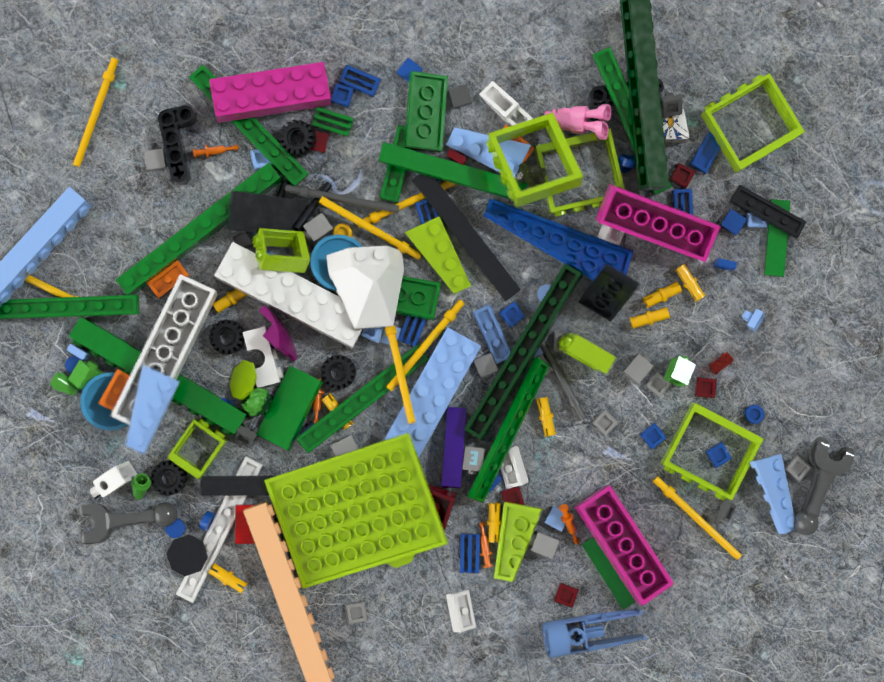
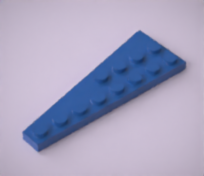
[484,198,633,280]

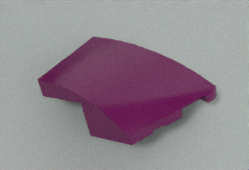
[259,305,297,362]

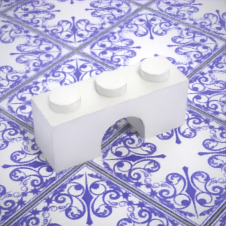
[242,326,284,388]

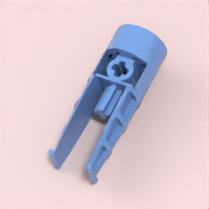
[542,608,647,658]

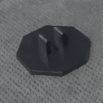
[166,534,208,576]

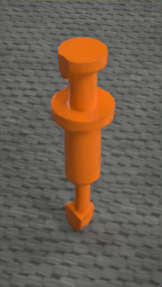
[193,145,239,158]
[313,379,324,423]
[559,504,579,544]
[479,522,493,568]

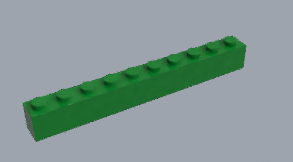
[116,162,283,295]
[68,317,249,436]

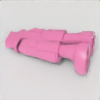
[544,104,611,140]

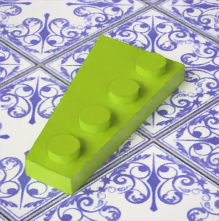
[405,216,471,294]
[494,501,543,582]

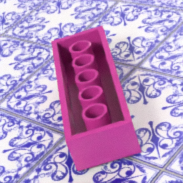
[209,62,331,123]
[595,183,720,262]
[574,485,674,606]

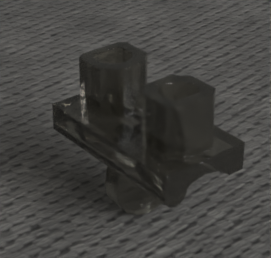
[515,162,548,191]

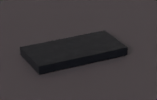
[227,191,306,233]
[579,263,640,321]

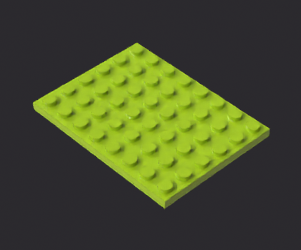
[264,432,448,589]

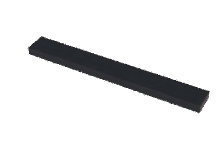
[412,174,521,302]

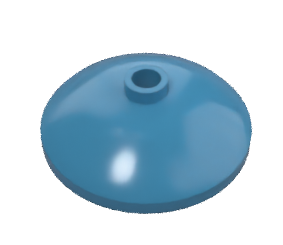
[310,235,362,291]
[80,373,128,431]

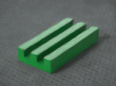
[312,107,354,137]

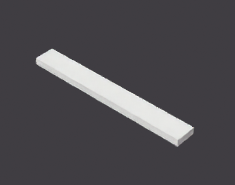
[176,456,263,603]

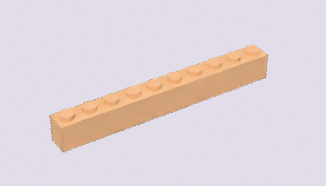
[243,501,335,682]

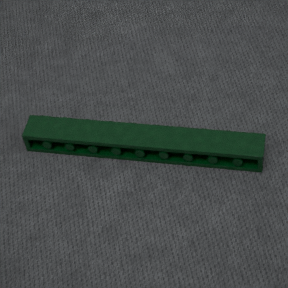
[620,0,669,191]
[464,263,583,440]

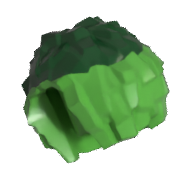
[241,388,272,416]

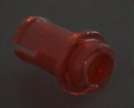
[708,352,734,375]

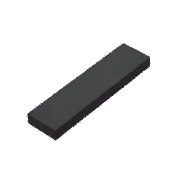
[729,185,807,239]
[200,475,277,496]

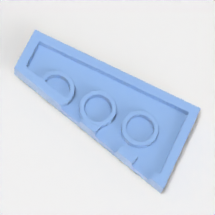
[446,127,532,178]
[126,365,180,454]
[750,454,795,534]

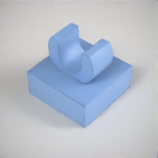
[742,309,765,333]

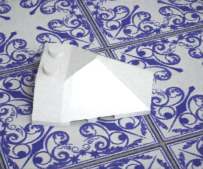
[326,246,404,329]

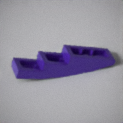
[441,407,467,489]

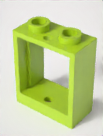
[253,228,310,273]
[558,332,616,374]
[167,418,228,480]

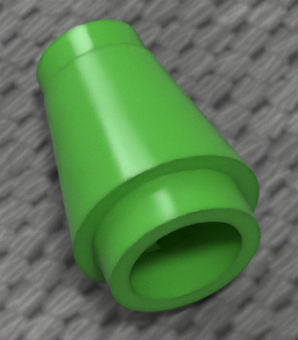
[50,372,79,397]
[131,473,151,500]

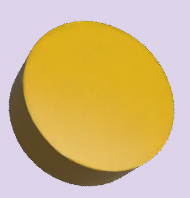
[333,223,352,238]

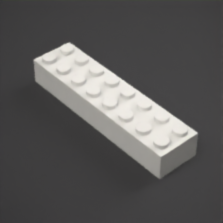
[214,242,363,349]
[111,274,218,425]

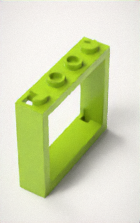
[701,73,805,174]
[486,112,583,208]
[535,129,625,217]
[660,403,763,501]

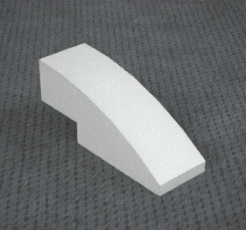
[479,81,533,138]

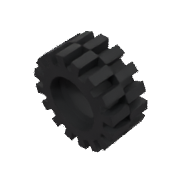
[279,120,317,156]
[209,320,245,354]
[321,355,356,389]
[150,461,187,496]

